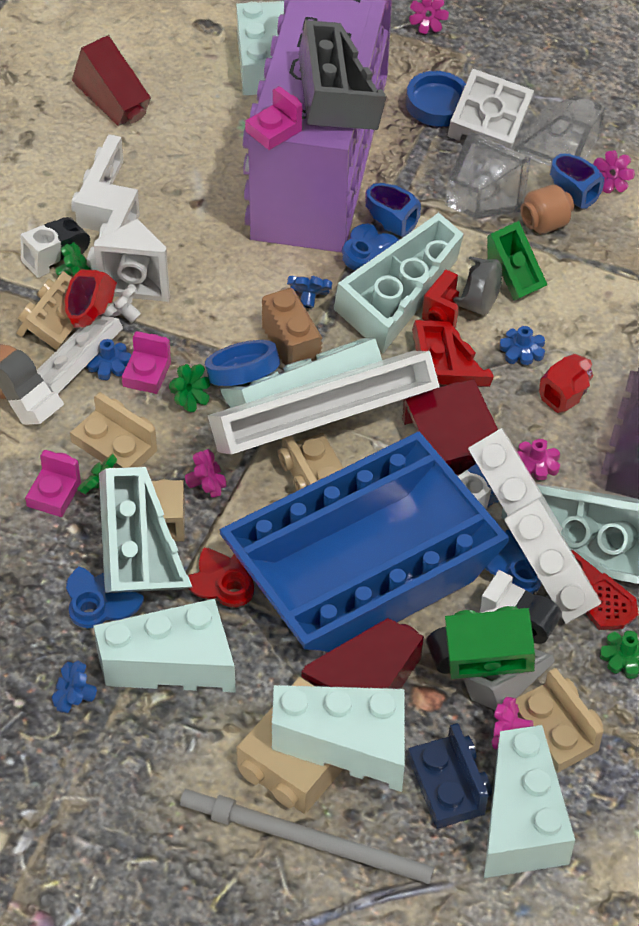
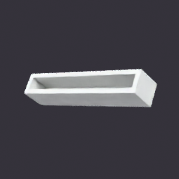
[207,351,439,454]

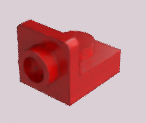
[422,269,459,328]

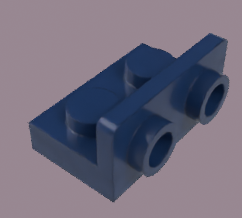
[407,723,492,829]

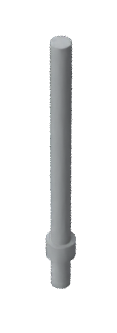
[180,789,435,884]

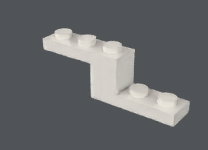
[71,134,140,270]
[468,428,601,623]

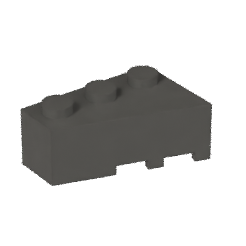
[298,20,387,130]

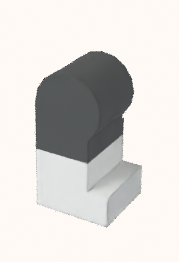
[0,349,64,425]

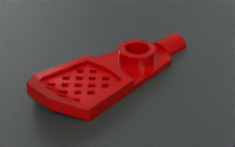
[571,550,639,630]

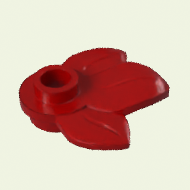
[188,547,254,607]

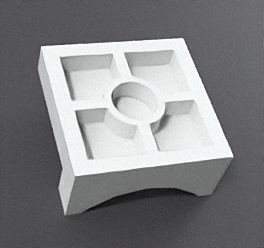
[447,69,534,151]

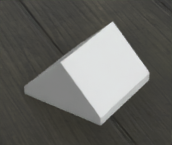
[94,219,170,302]

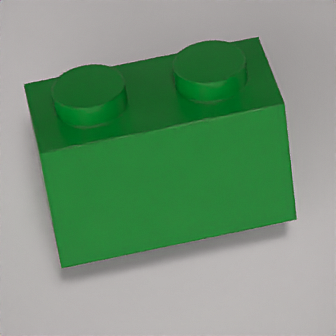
[445,606,535,679]

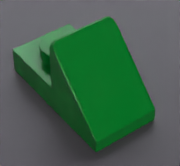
[487,221,548,301]

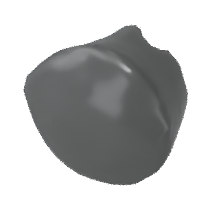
[453,257,502,315]

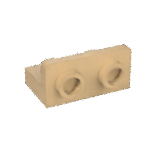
[16,271,75,350]
[70,392,157,468]
[278,433,343,491]
[516,668,603,773]

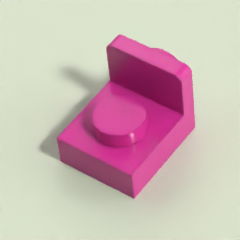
[245,86,303,150]
[122,331,171,394]
[25,450,81,517]

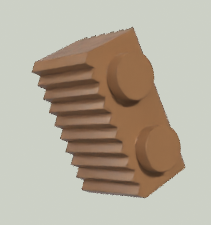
[262,288,323,365]

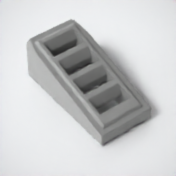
[464,649,555,710]

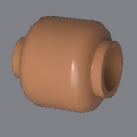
[520,184,574,234]

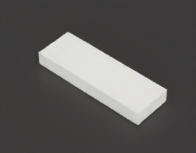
[37,316,123,394]

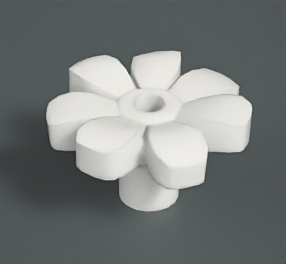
[103,284,141,323]

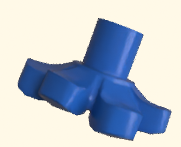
[287,276,332,308]
[499,326,545,365]
[86,339,132,380]
[52,661,97,713]

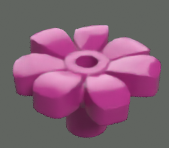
[409,0,449,34]
[593,151,635,194]
[517,439,560,480]
[185,449,226,498]
[492,696,534,750]

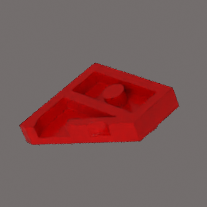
[412,320,494,387]

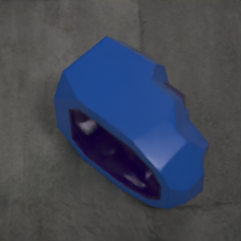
[550,154,605,209]
[365,183,421,237]

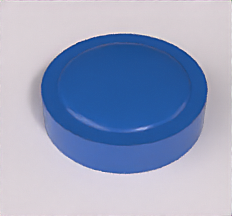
[405,71,466,127]
[205,340,280,386]

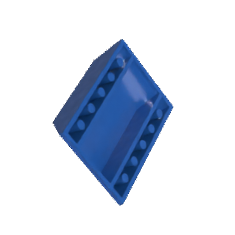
[219,431,509,652]

